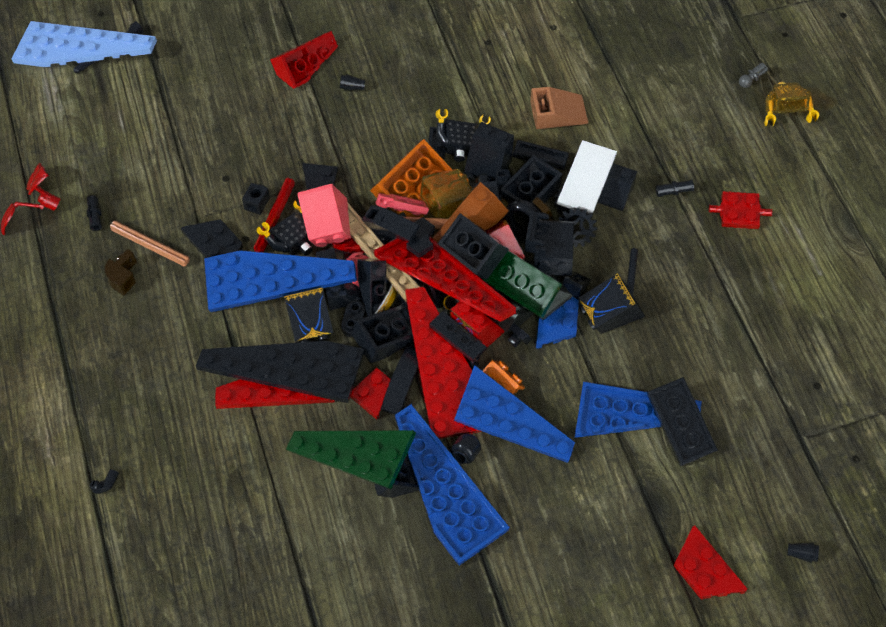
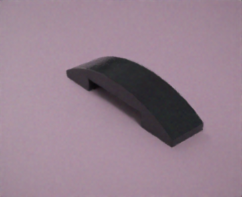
[381,344,419,415]

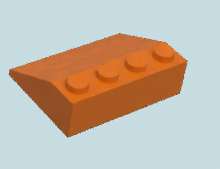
[370,139,460,218]

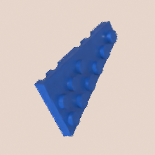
[454,365,575,463]
[575,382,702,438]

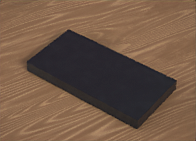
[646,377,718,467]

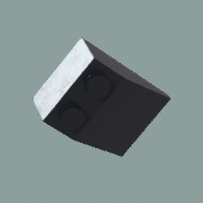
[438,213,509,280]
[351,304,414,364]

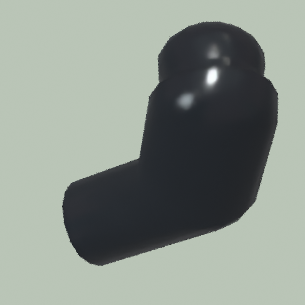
[90,469,119,494]

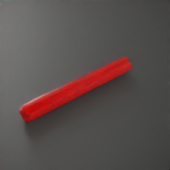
[254,178,295,253]

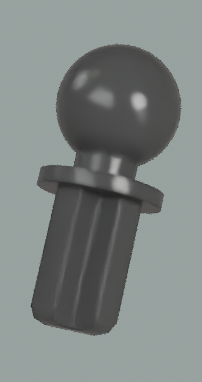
[739,63,768,88]

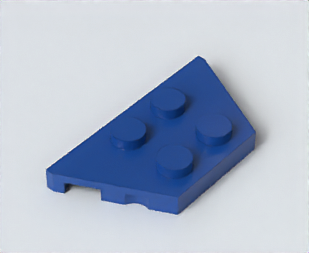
[536,297,579,349]

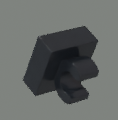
[508,323,532,348]

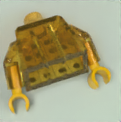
[764,82,819,126]

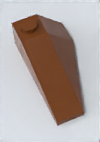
[432,182,509,243]

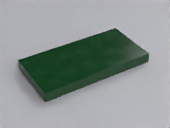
[482,250,563,318]

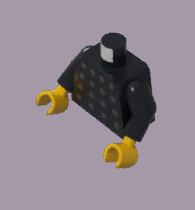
[435,109,491,162]
[257,200,313,256]

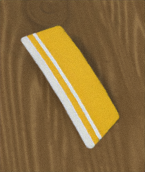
[375,284,397,314]

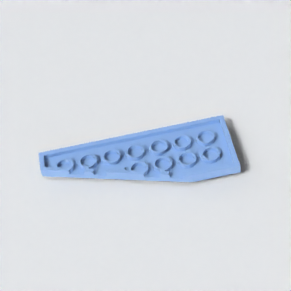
[11,21,157,67]

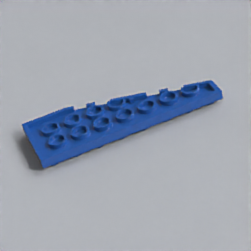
[395,404,510,566]

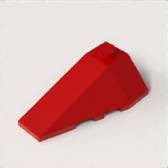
[270,31,338,89]

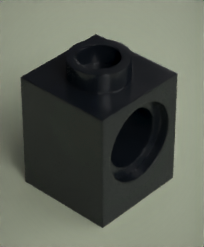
[242,183,270,215]

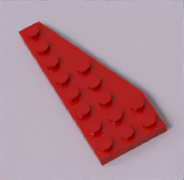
[405,287,482,439]

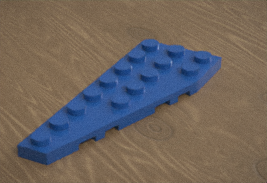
[204,251,357,312]

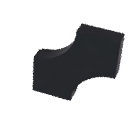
[406,217,435,258]

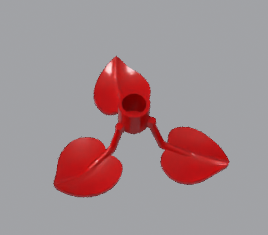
[1,163,60,235]

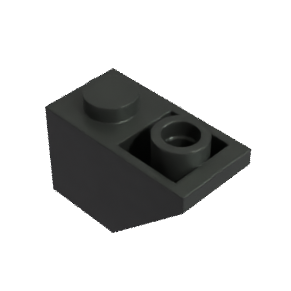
[492,301,534,332]

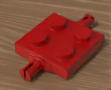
[709,191,772,229]

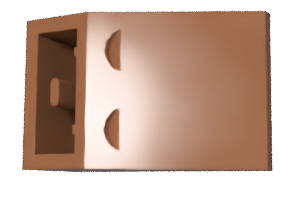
[530,87,588,129]

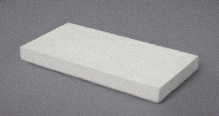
[557,140,617,215]

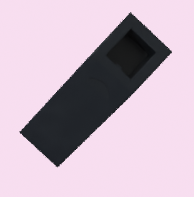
[362,205,420,242]
[357,258,386,316]

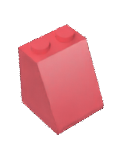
[298,184,351,247]

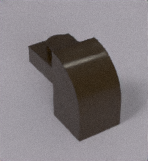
[105,249,137,296]

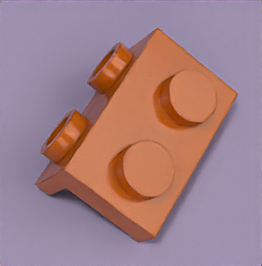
[483,360,525,395]

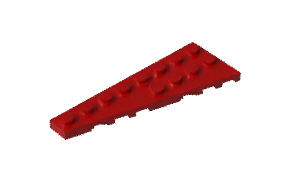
[374,237,516,322]

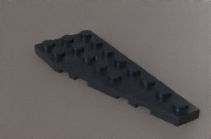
[196,341,364,403]

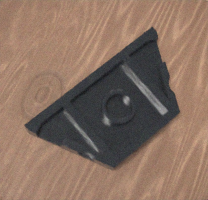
[181,219,243,258]

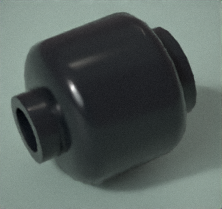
[451,434,481,464]

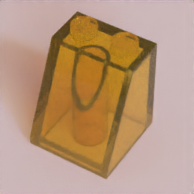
[420,169,475,219]

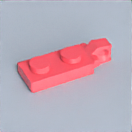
[376,193,429,215]

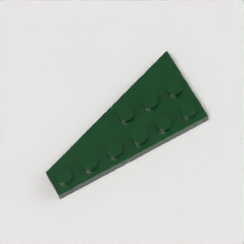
[286,430,416,490]

